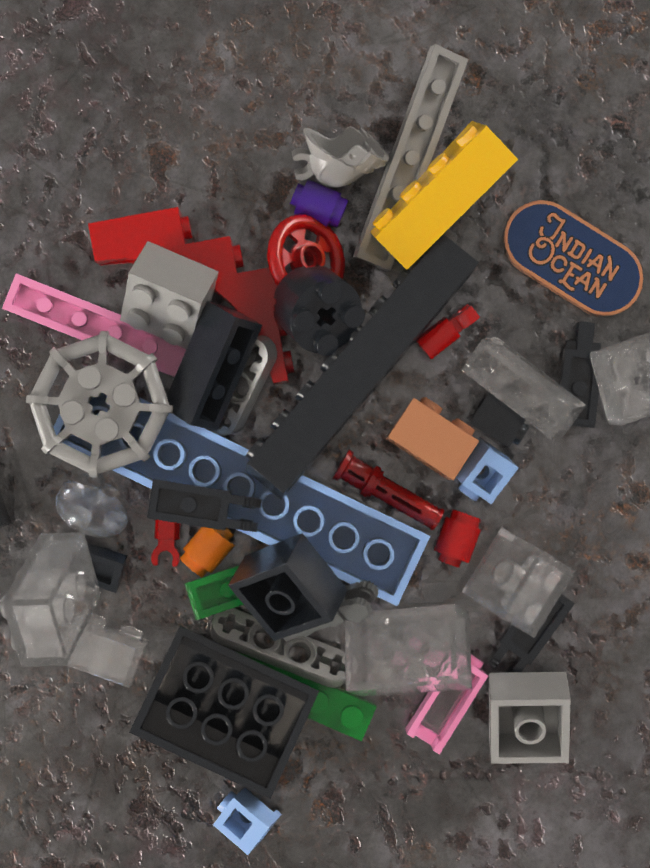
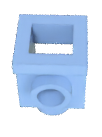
[456,437,518,504]
[213,787,282,855]

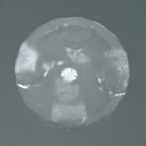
[55,480,128,538]

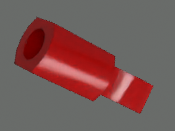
[416,304,480,359]
[151,519,181,567]

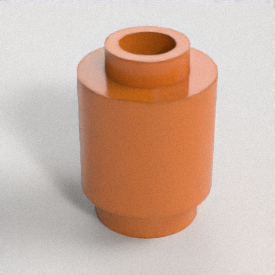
[180,527,235,578]

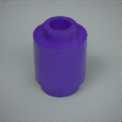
[290,179,349,228]

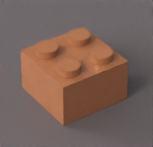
[385,397,479,480]

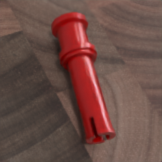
[332,449,445,531]

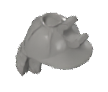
[291,126,389,188]

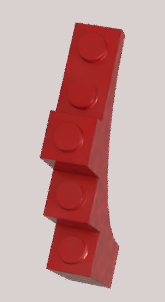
[88,207,295,385]

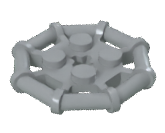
[26,331,173,478]

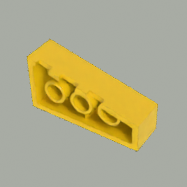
[370,121,518,270]

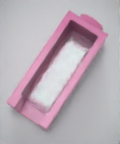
[405,651,488,755]

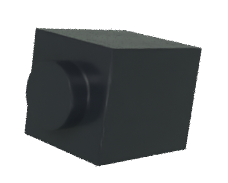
[467,391,529,448]

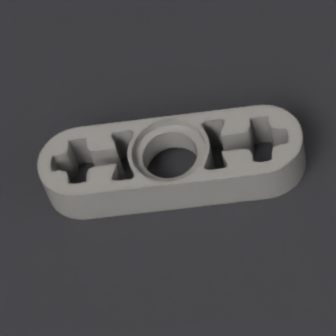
[212,335,277,436]

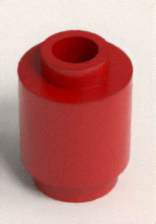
[434,509,481,568]

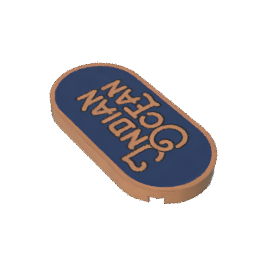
[503,200,643,316]

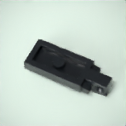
[555,321,603,428]

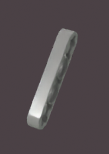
[210,608,353,688]

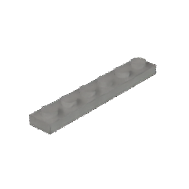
[353,44,468,271]

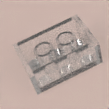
[1,532,101,667]
[344,604,472,697]

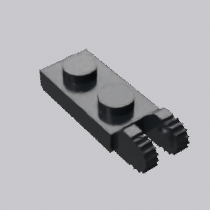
[147,479,262,532]
[483,580,575,673]

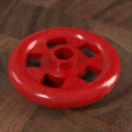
[267,214,345,286]

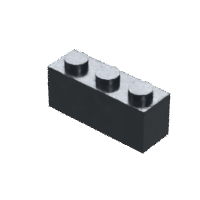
[167,301,263,431]

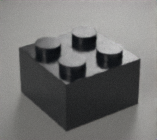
[228,533,347,641]

